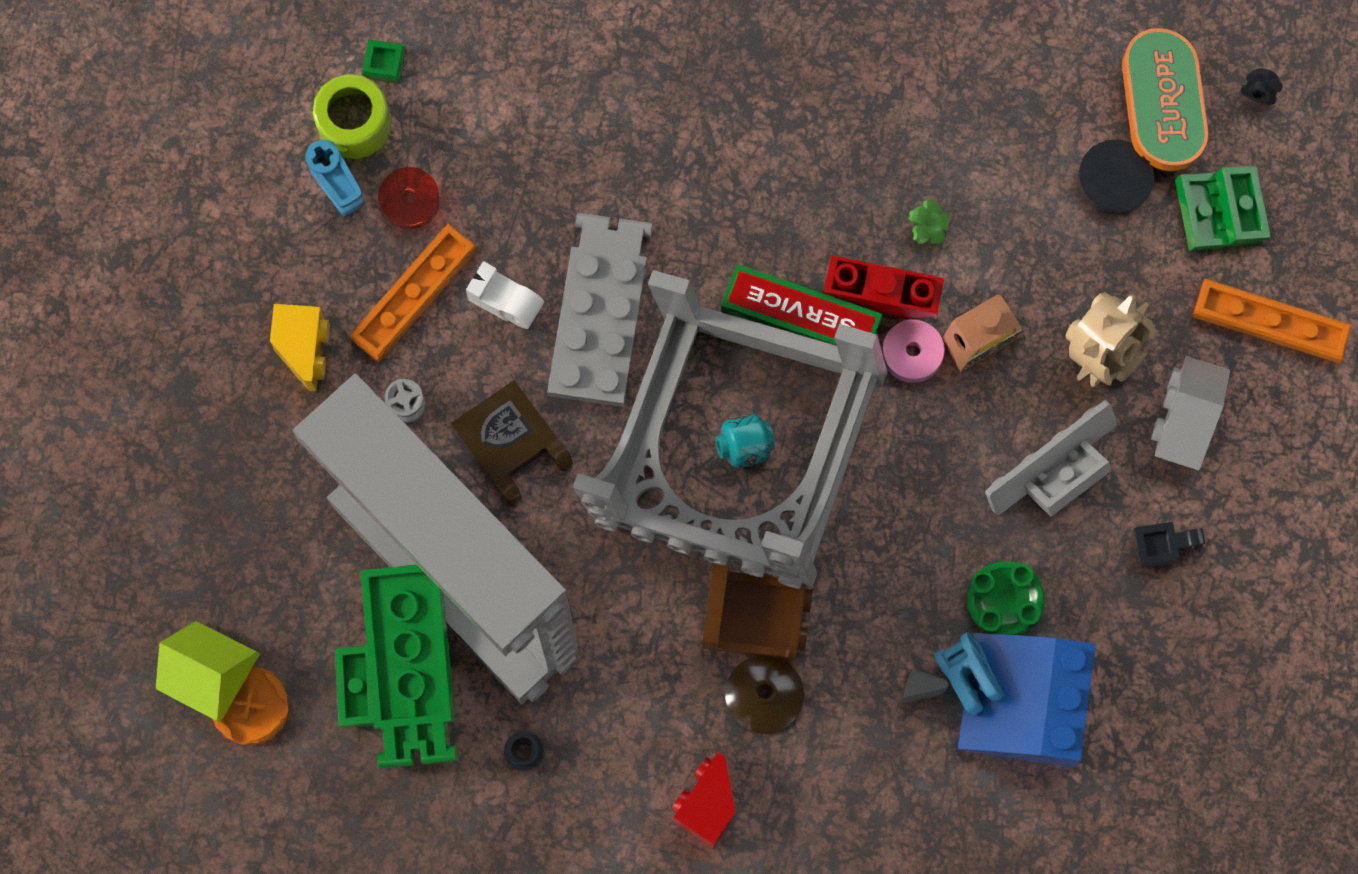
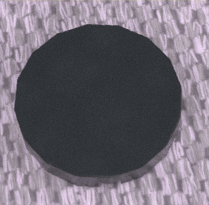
[1078,139,1154,214]

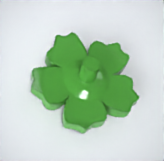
[908,200,950,246]

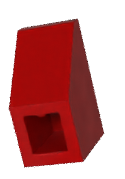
[671,752,736,849]

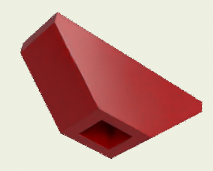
[823,255,945,320]

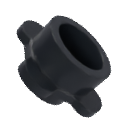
[1240,68,1283,105]

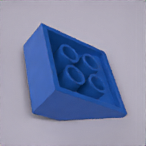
[957,633,1096,768]

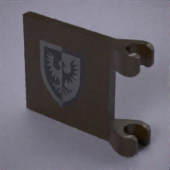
[451,380,573,506]

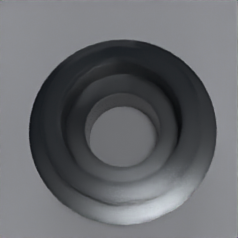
[504,731,544,771]

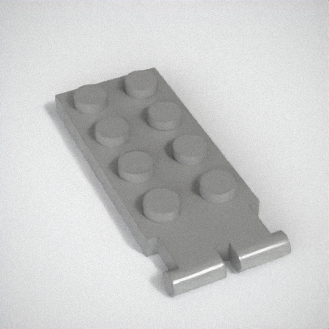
[547,212,653,407]

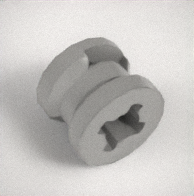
[384,379,426,424]

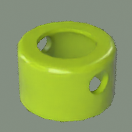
[312,74,392,159]

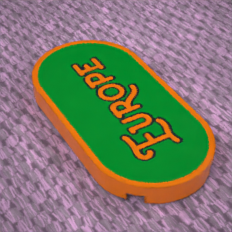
[1122,28,1208,171]

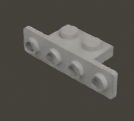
[985,400,1117,517]

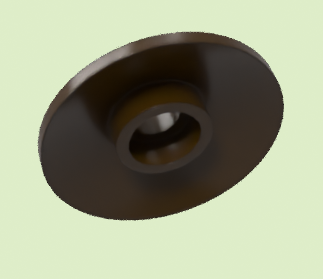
[725,655,804,734]

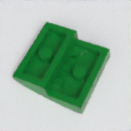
[1175,166,1271,251]
[335,645,374,728]

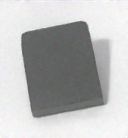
[900,669,949,703]

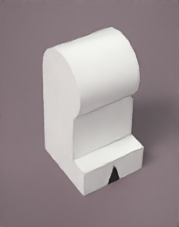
[466,261,544,329]

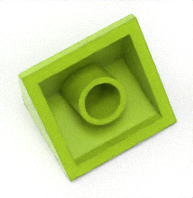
[156,621,260,723]

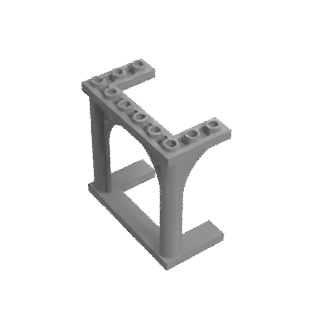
[572,270,887,589]

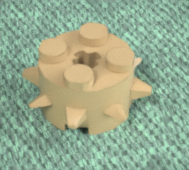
[1065,292,1155,387]

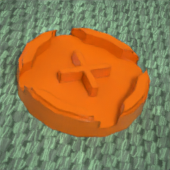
[212,667,289,745]

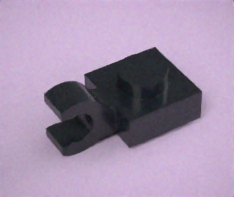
[1133,521,1205,569]

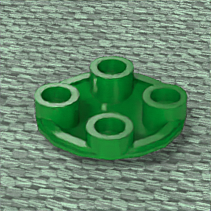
[967,561,1045,636]

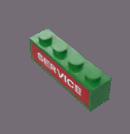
[721,264,882,346]

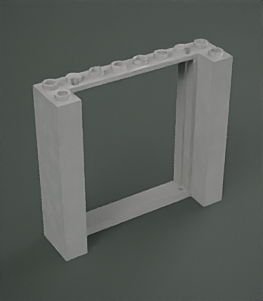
[293,373,579,705]

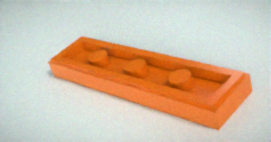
[349,223,478,363]
[1192,279,1352,364]

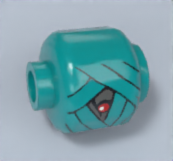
[715,414,775,469]

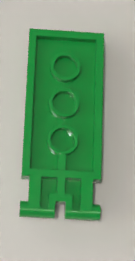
[360,564,459,769]

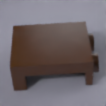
[702,565,813,661]

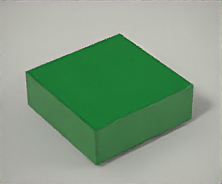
[361,39,406,84]

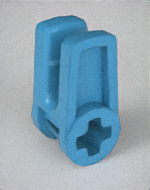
[306,140,364,216]
[934,632,1005,715]

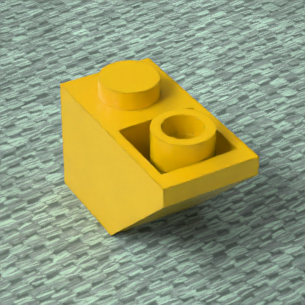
[270,304,330,391]

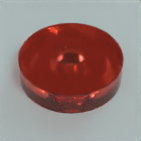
[378,167,440,229]

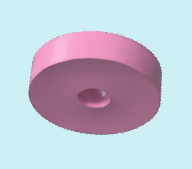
[882,320,944,383]

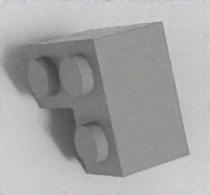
[1151,356,1230,470]

